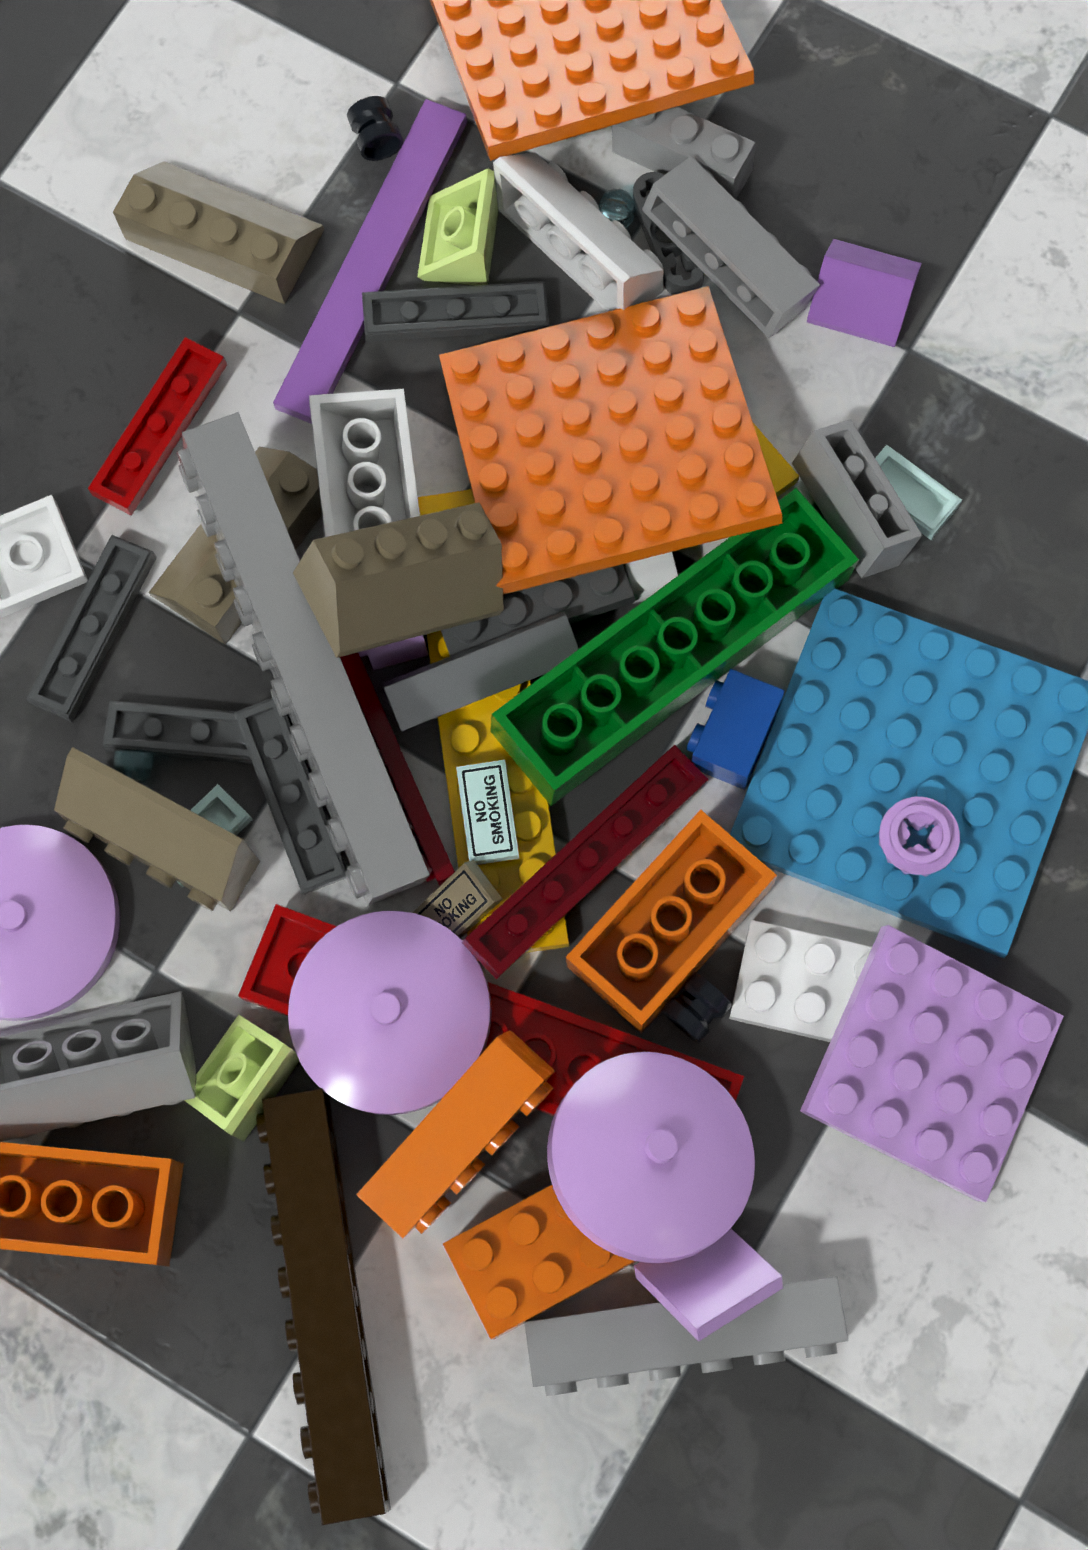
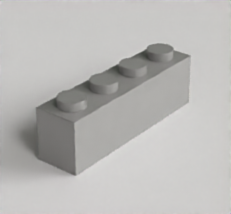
[642,156,820,338]

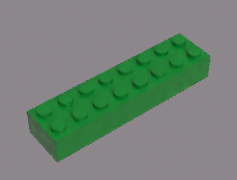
[490,488,859,806]

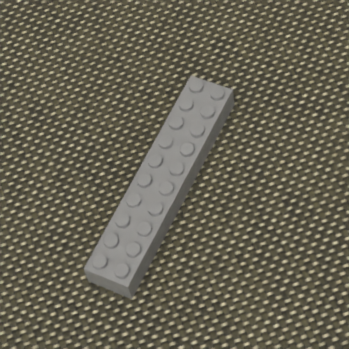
[177,412,430,906]

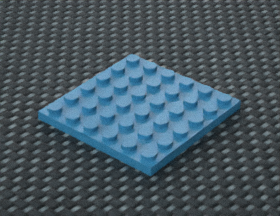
[730,589,1088,958]

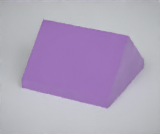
[807,239,922,347]

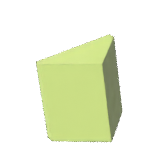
[417,168,498,286]
[184,1014,300,1141]

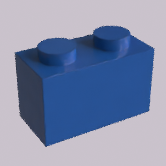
[686,669,785,790]

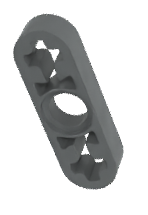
[633,172,704,295]

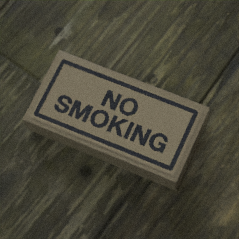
[412,860,503,939]

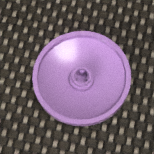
[0,825,120,1021]
[288,911,492,1115]
[547,1052,755,1263]

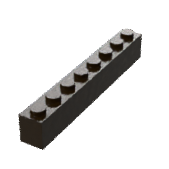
[256,1089,391,1525]

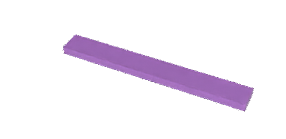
[273,99,467,424]

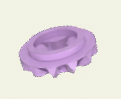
[879,797,960,877]

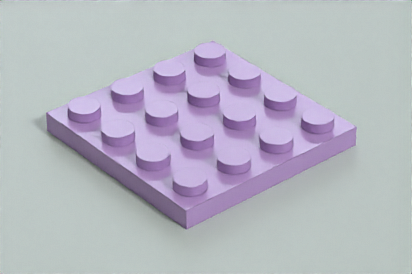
[800,925,1064,1202]

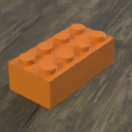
[566,809,777,1034]
[356,1030,556,1238]
[0,1142,184,1267]
[443,1185,637,1340]

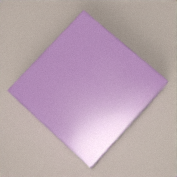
[634,1228,783,1342]

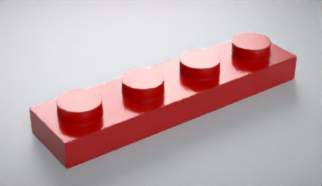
[88,337,227,516]

